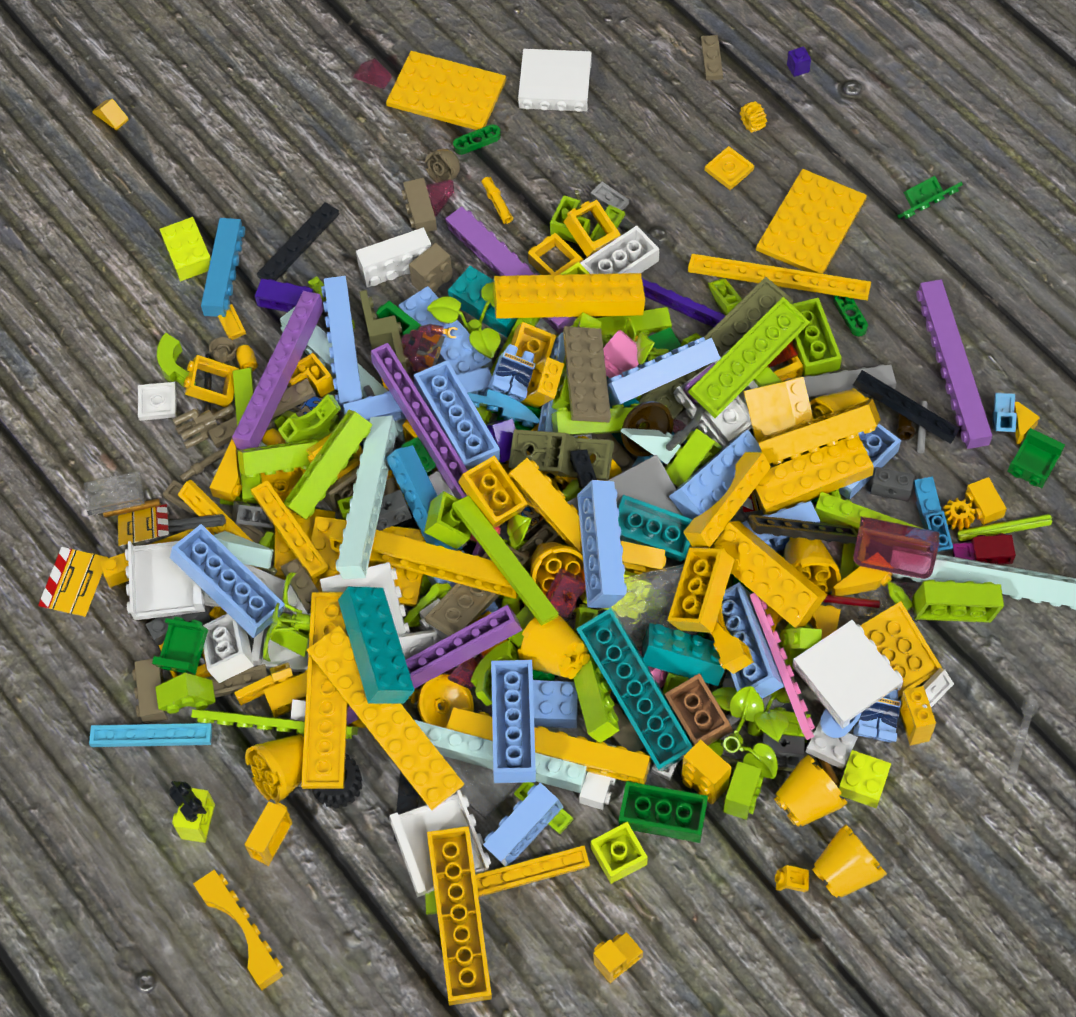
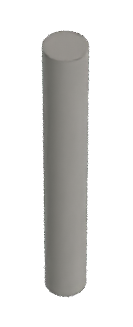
[917,401,928,453]

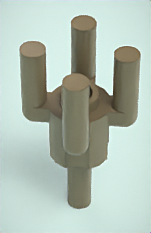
[172,405,235,449]

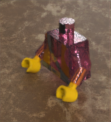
[402,324,458,372]

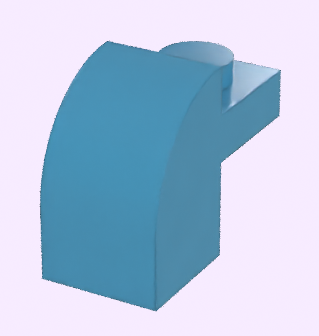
[992,393,1017,432]

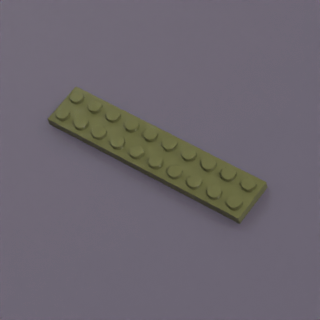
[639,277,793,421]

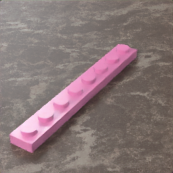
[749,593,815,740]

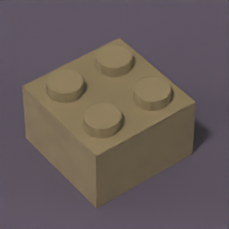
[409,243,453,293]

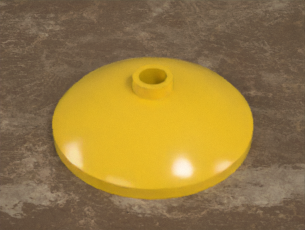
[261,467,306,502]
[417,674,474,728]

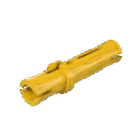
[481,177,513,224]

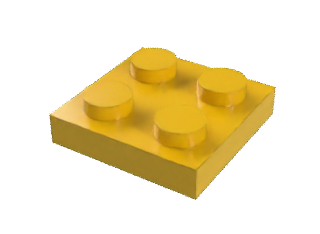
[704,146,755,190]

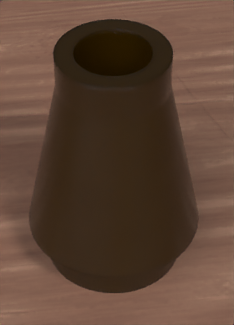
[896,413,915,440]

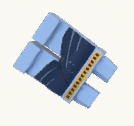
[487,344,535,402]
[853,689,901,743]

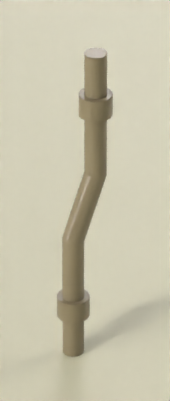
[179,418,276,482]

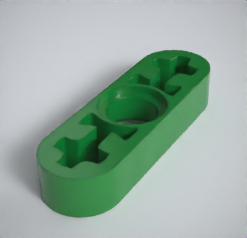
[453,124,501,155]
[833,295,868,337]

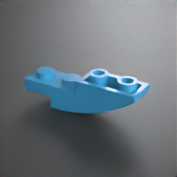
[467,389,539,427]
[913,477,953,553]

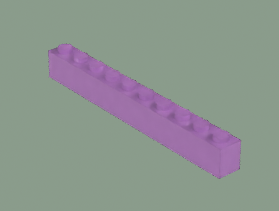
[445,206,576,335]
[916,279,992,449]
[232,291,324,450]
[371,343,468,500]
[347,605,522,725]

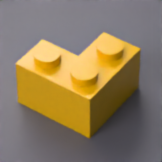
[288,353,335,398]
[593,932,643,983]

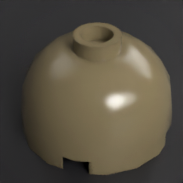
[425,149,460,185]

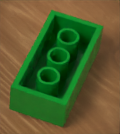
[619,781,708,843]

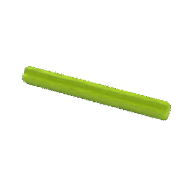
[957,514,1052,542]

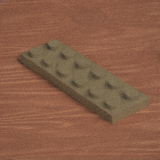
[563,326,611,423]
[425,544,530,636]

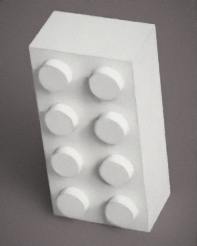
[580,226,659,274]
[356,227,431,287]

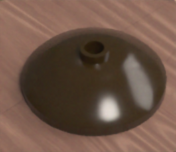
[621,401,673,457]

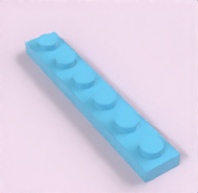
[89,723,212,747]

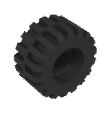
[312,753,363,808]

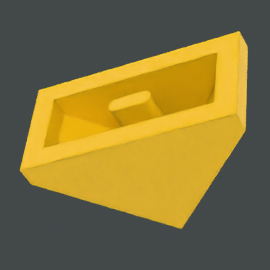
[92,98,129,131]
[1014,402,1040,444]

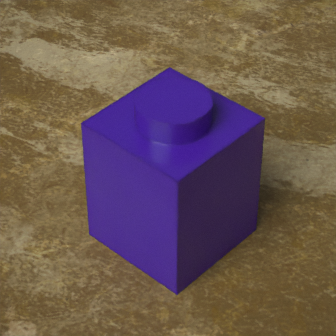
[787,46,811,77]

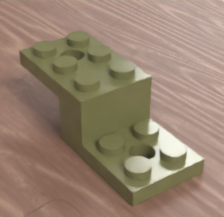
[359,290,411,374]
[508,429,614,480]

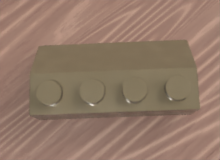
[323,465,391,512]

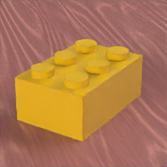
[458,455,528,528]
[682,739,731,805]

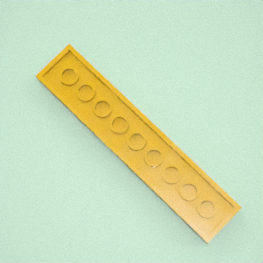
[301,592,349,789]
[307,626,465,811]

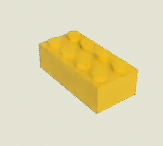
[505,322,556,406]
[667,548,734,633]

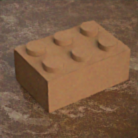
[664,673,733,746]

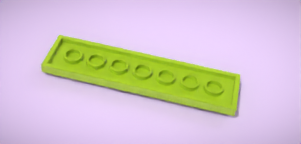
[688,297,810,418]
[191,709,359,739]

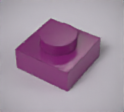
[952,543,975,561]

